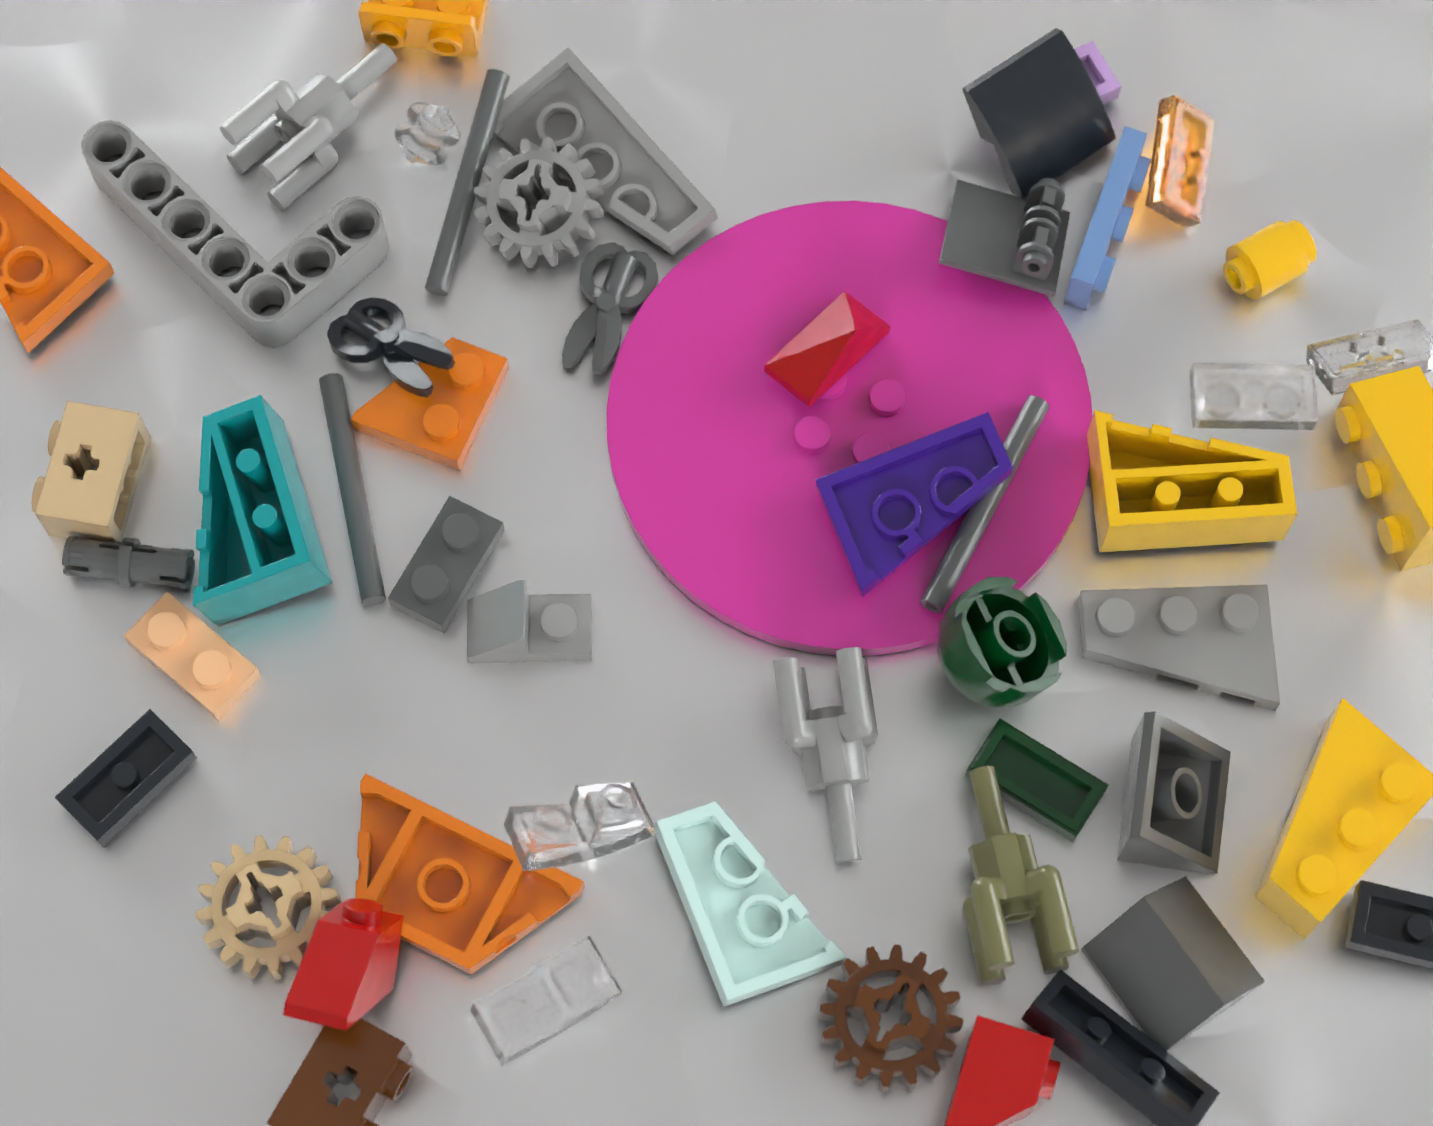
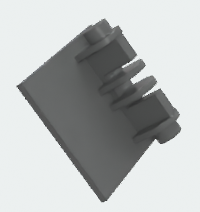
[938,178,1070,297]

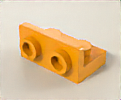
[358,0,489,57]

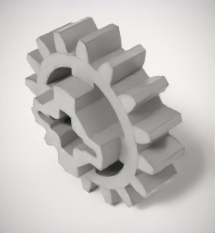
[474,137,604,268]

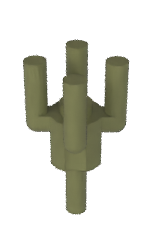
[963,766,1079,986]

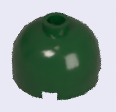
[937,577,1067,707]

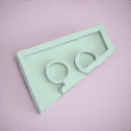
[653,801,847,1007]

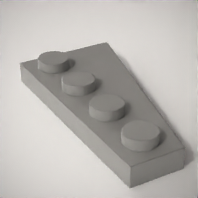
[493,48,718,255]

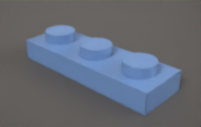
[1064,126,1152,311]

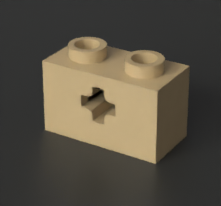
[32,401,151,542]

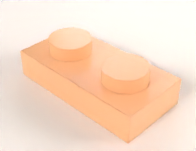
[124,591,261,721]

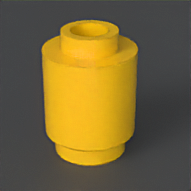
[1223,220,1317,300]

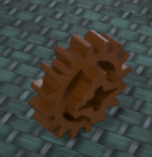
[819,944,963,1092]

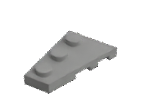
[1078,585,1280,711]

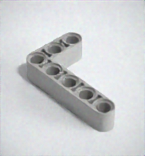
[81,120,389,347]

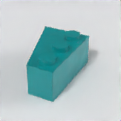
[193,395,333,626]

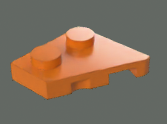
[351,337,509,470]

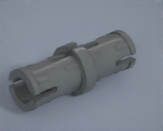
[62,536,195,589]

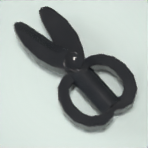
[327,297,455,398]

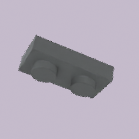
[388,496,505,633]

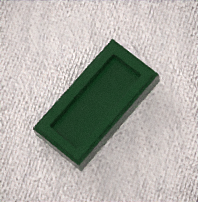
[965,718,1109,842]

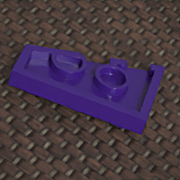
[815,412,1013,597]

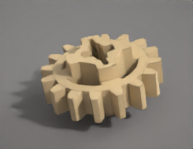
[196,835,341,980]

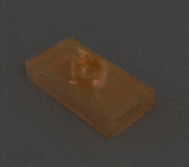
[1145,95,1214,228]

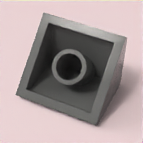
[1117,711,1231,874]
[1081,876,1265,1051]

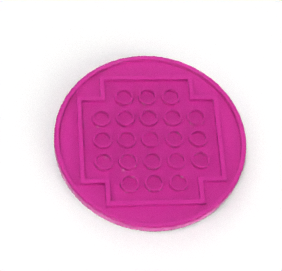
[606,201,1093,656]

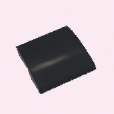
[962,28,1117,199]

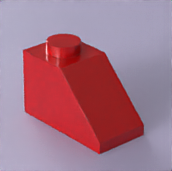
[283,898,404,1031]
[943,1015,1061,1126]

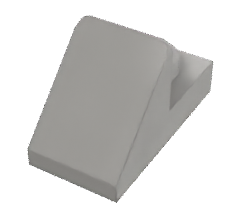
[467,580,592,663]

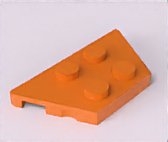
[355,773,585,975]

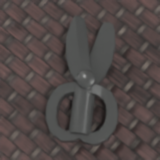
[562,242,658,375]

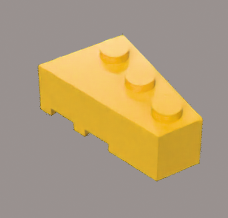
[1335,366,1433,572]
[1087,410,1297,553]
[1255,698,1433,940]

